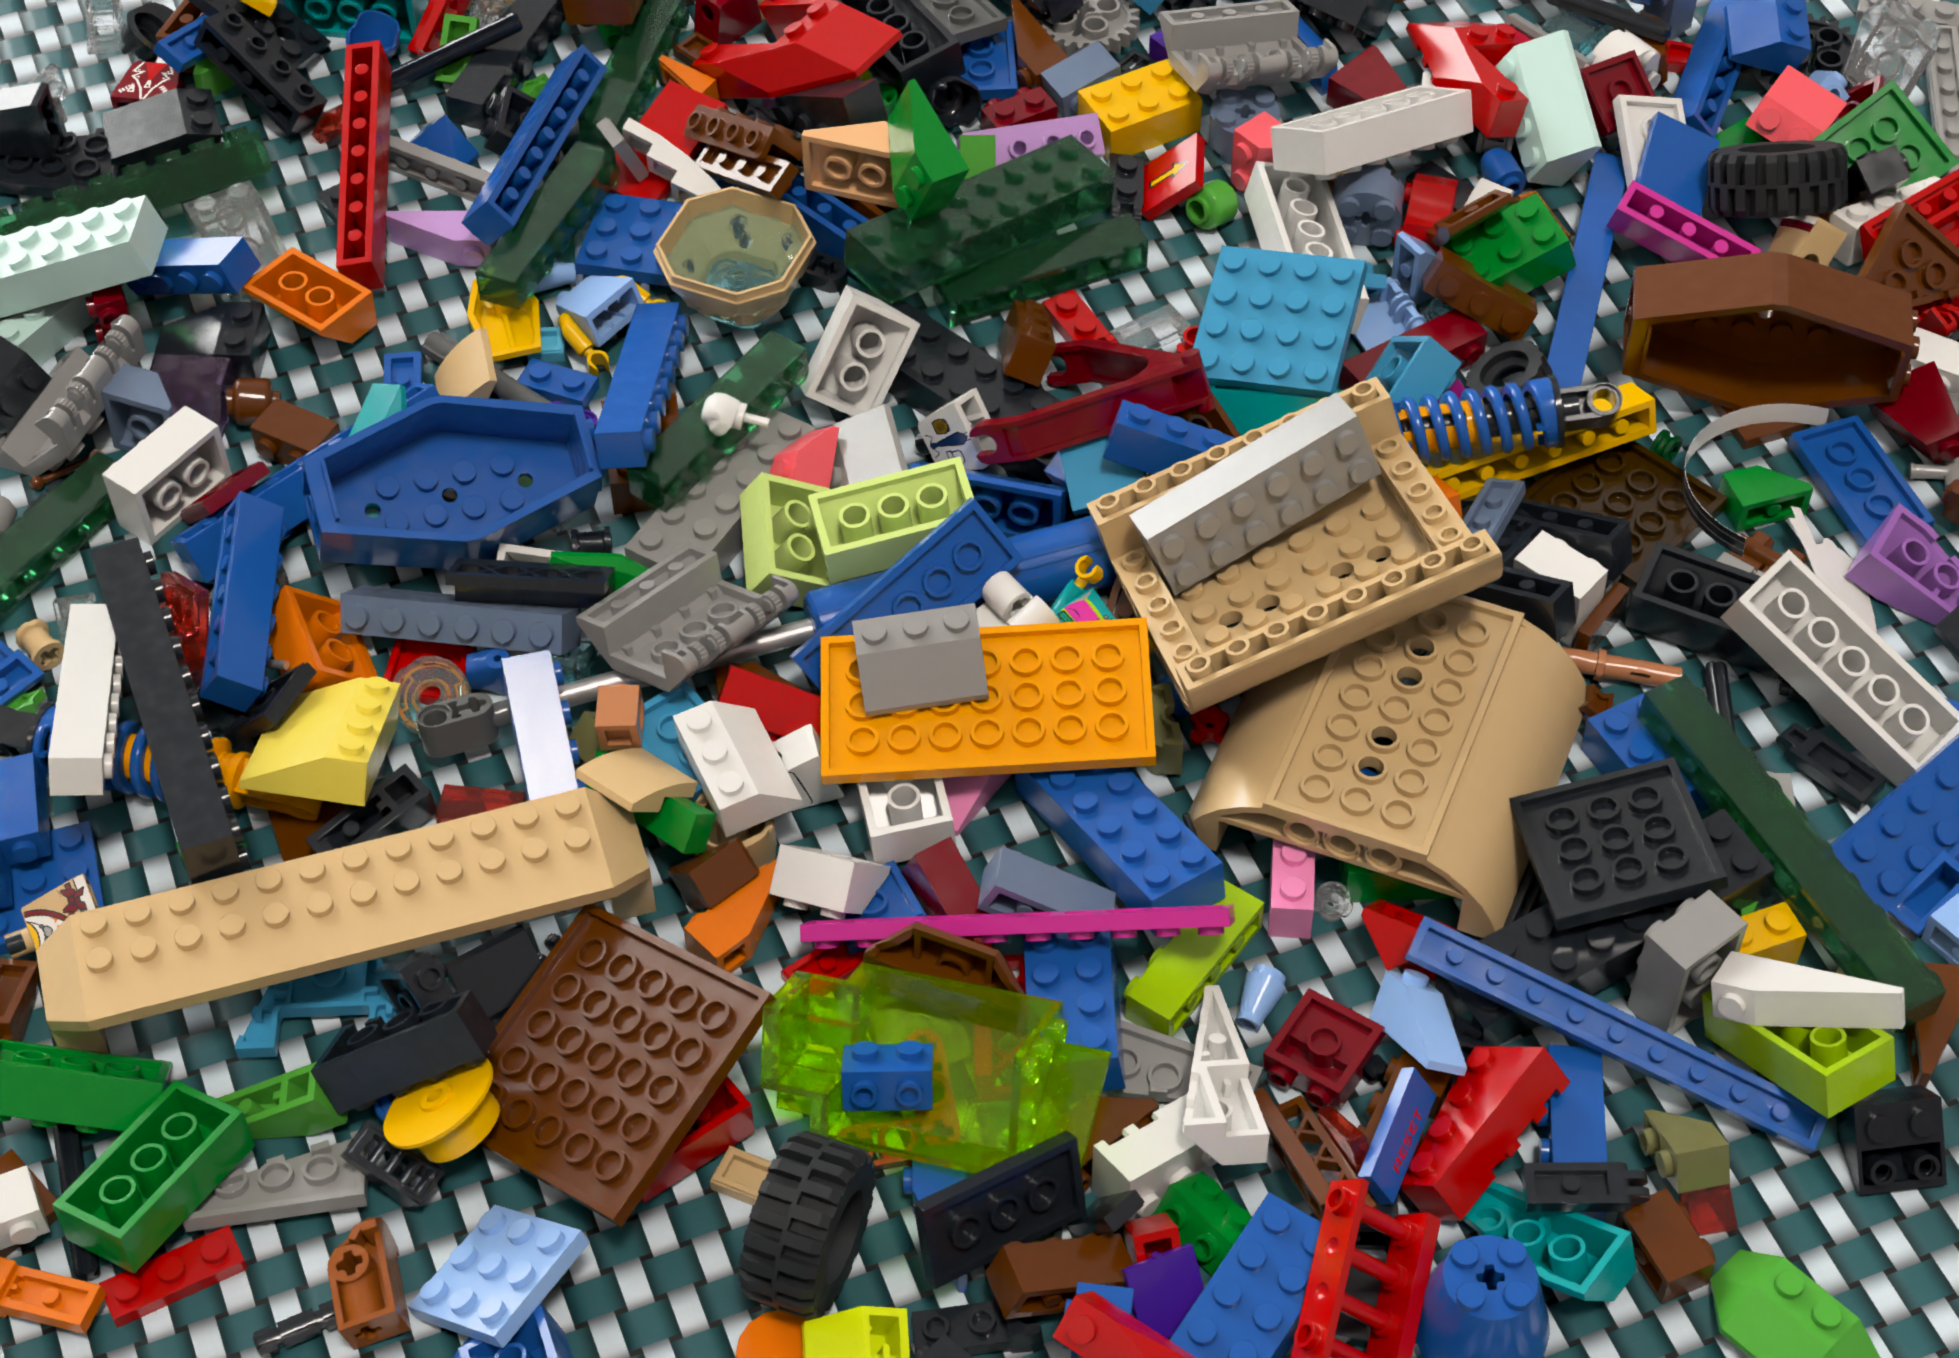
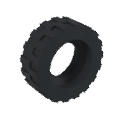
[1466,340,1553,396]

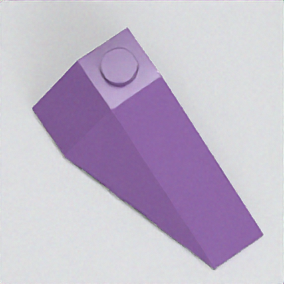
[1845,503,1959,626]

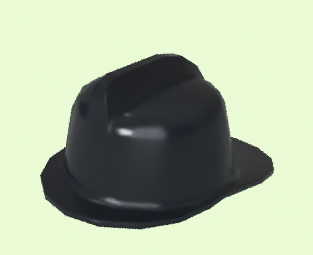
[121,2,174,61]

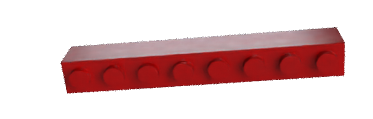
[336,40,392,290]

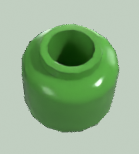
[1186,179,1238,230]

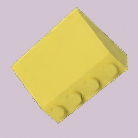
[239,677,401,807]

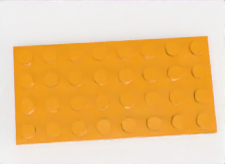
[821,617,1156,785]

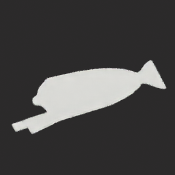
[1789,506,1877,633]

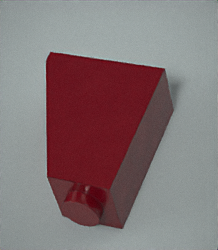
[1326,45,1407,109]
[1868,361,1959,464]
[901,836,990,942]

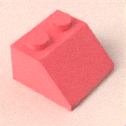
[1745,65,1847,142]
[1230,111,1282,193]

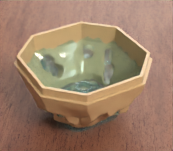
[653,186,817,329]

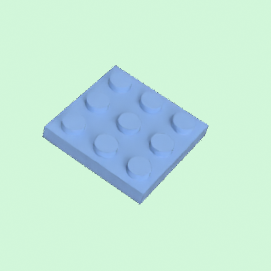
[408,1204,590,1348]

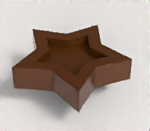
[1579,684,1614,717]

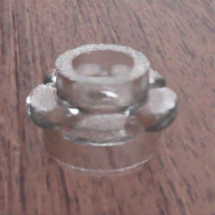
[1314,881,1353,921]

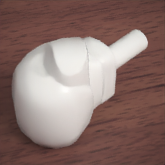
[701,392,770,436]

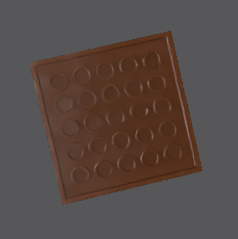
[479,904,778,1228]

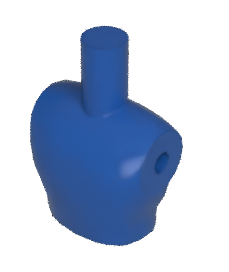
[465,648,511,696]

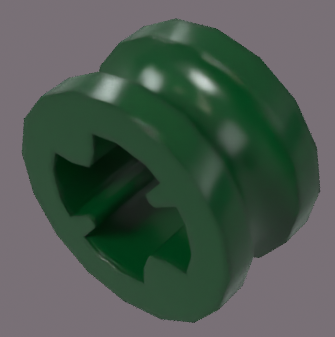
[1649,429,1683,463]

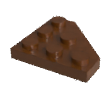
[1857,202,1959,307]

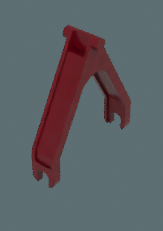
[969,339,1216,464]

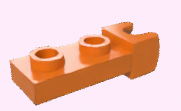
[0,1257,106,1334]

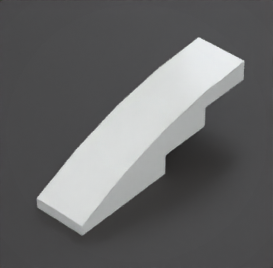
[622,118,738,224]

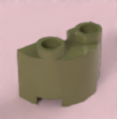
[1146,681,1184,775]

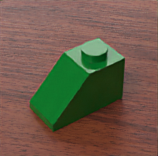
[1718,465,1813,532]

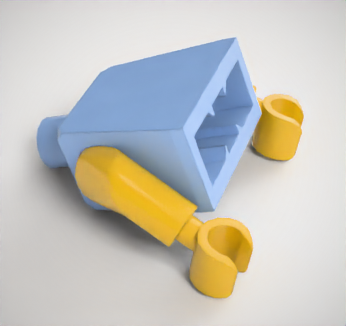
[556,275,667,377]

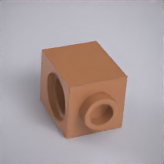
[595,683,645,750]

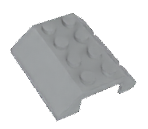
[1159,0,1338,94]
[0,314,147,477]
[576,543,799,692]

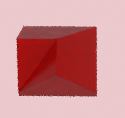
[1361,898,1459,981]

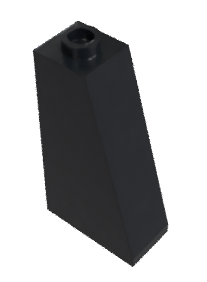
[0,82,64,159]

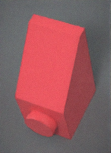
[770,426,839,488]

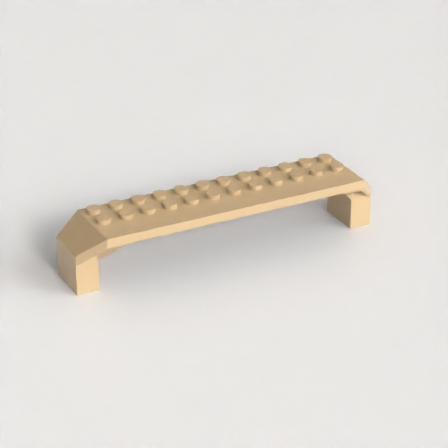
[36,787,656,1053]

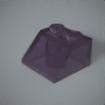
[151,354,236,439]

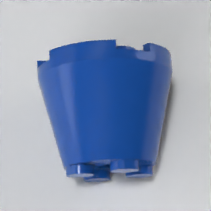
[1414,1235,1550,1358]

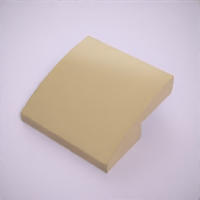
[434,328,497,399]
[574,748,698,812]

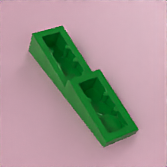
[586,749,717,854]

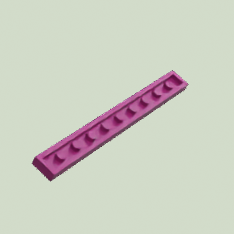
[800,904,1235,949]

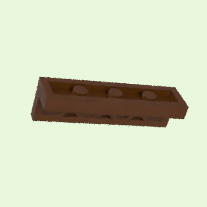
[1253,1087,1378,1223]

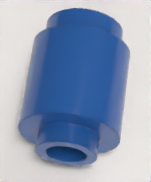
[1480,148,1526,197]

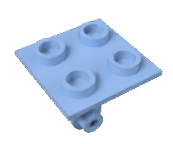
[1353,277,1427,351]

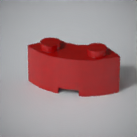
[1393,173,1459,252]

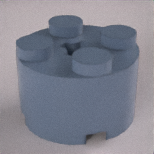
[1208,88,1280,164]
[1332,164,1404,247]

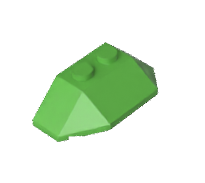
[1709,1250,1881,1358]

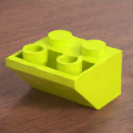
[801,1306,910,1358]

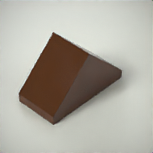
[668,836,760,909]

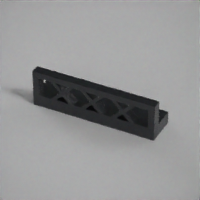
[445,558,615,609]

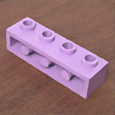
[956,113,1105,181]

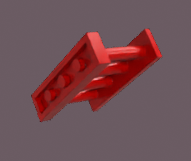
[1290,1178,1441,1358]

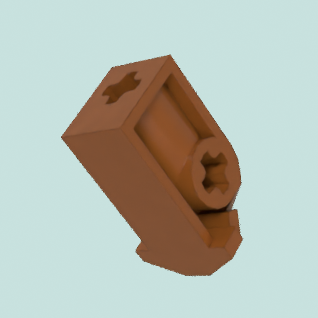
[327,1217,411,1350]

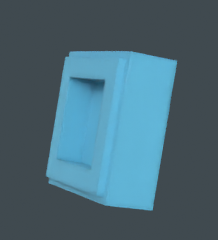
[527,327,566,362]

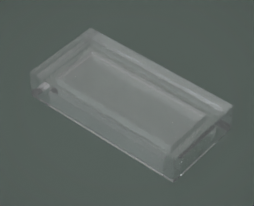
[1110,303,1191,350]

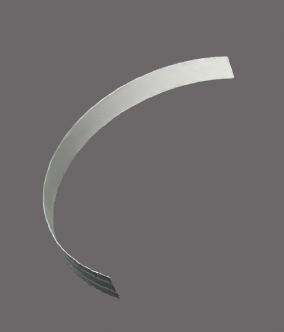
[1681,403,1829,557]

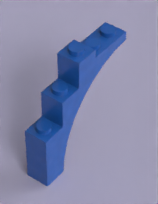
[0,752,52,909]

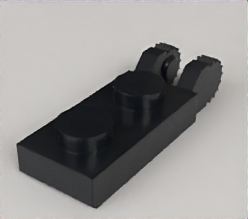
[1106,153,1144,231]

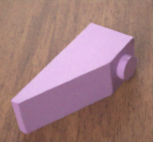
[386,211,497,267]

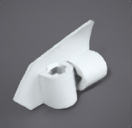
[976,571,1061,627]

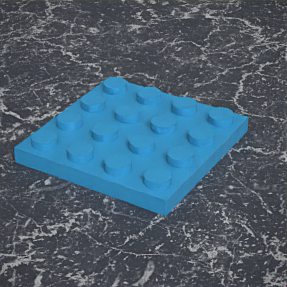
[1193,245,1368,398]

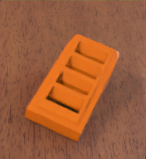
[658,55,720,101]

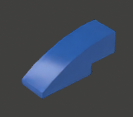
[1887,842,1959,938]

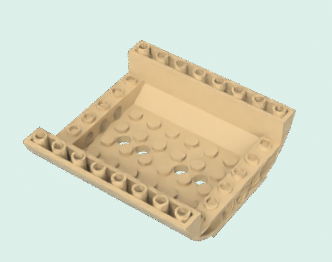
[1086,376,1503,714]
[1188,574,1586,938]

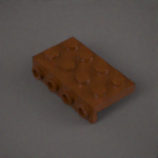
[684,104,803,168]

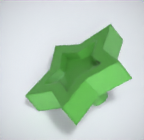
[520,73,549,99]
[6,688,47,714]

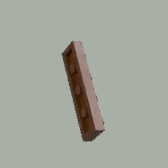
[695,145,799,200]

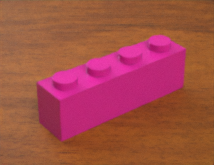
[1606,180,1761,263]

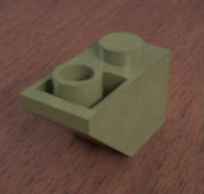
[1639,1109,1730,1194]

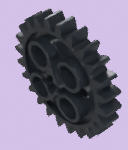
[1755,13,1868,90]

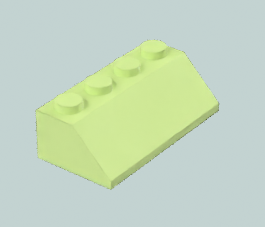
[808,456,974,584]

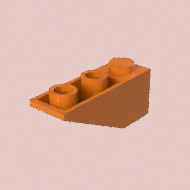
[683,859,780,973]

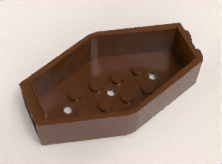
[1622,252,1920,411]

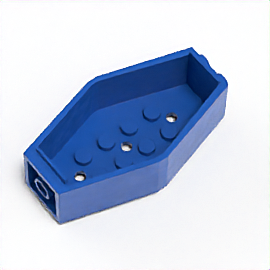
[301,395,606,570]

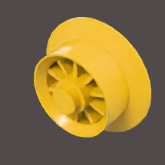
[383,1057,500,1163]

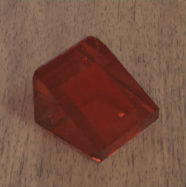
[1679,1184,1737,1236]

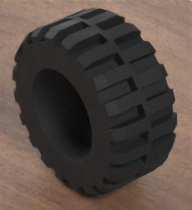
[1707,140,1848,218]
[739,1131,876,1320]

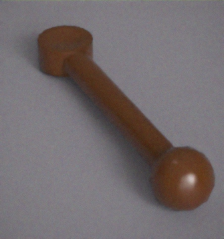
[29,449,105,491]

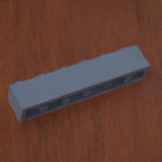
[340,586,581,655]

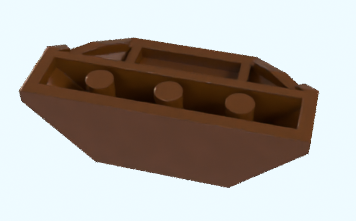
[862,922,1031,1039]

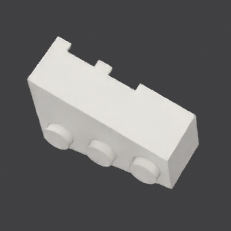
[1091,1094,1217,1220]

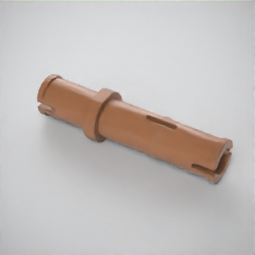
[1562,646,1682,691]

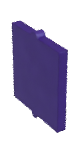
[1121,1243,1204,1338]

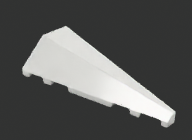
[1182,985,1270,1166]

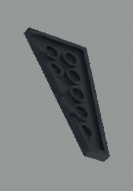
[0,128,129,204]

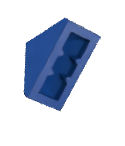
[410,115,479,165]

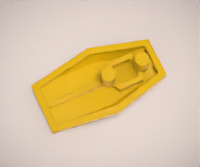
[467,269,542,362]

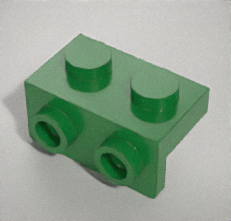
[1153,1171,1252,1276]

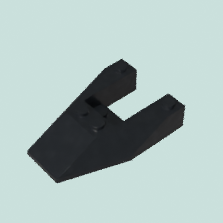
[1461,497,1633,643]

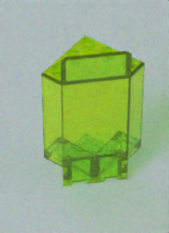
[761,962,1112,1174]

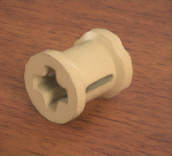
[15,619,64,671]

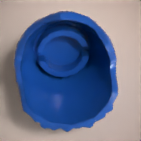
[346,10,400,61]

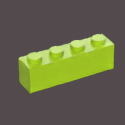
[1123,880,1264,1037]

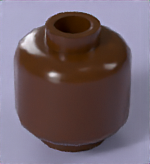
[226,378,281,426]

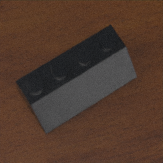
[1625,541,1779,679]

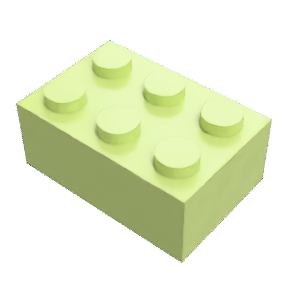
[739,472,838,608]

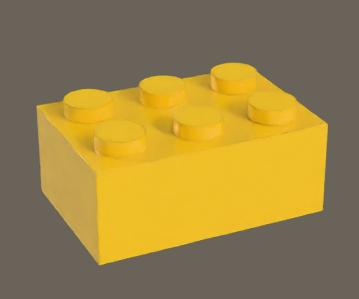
[1077,59,1202,160]

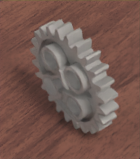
[1033,0,1140,57]

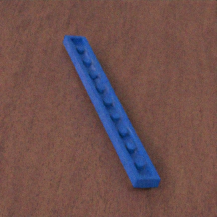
[1404,916,1827,1154]

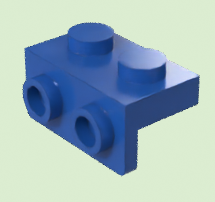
[841,1040,934,1111]

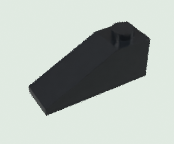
[305,763,438,854]

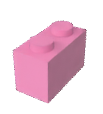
[1268,839,1315,939]

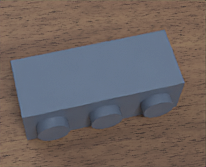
[977,846,1116,914]

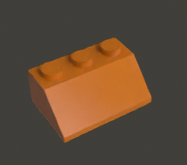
[241,247,377,343]
[268,585,379,694]

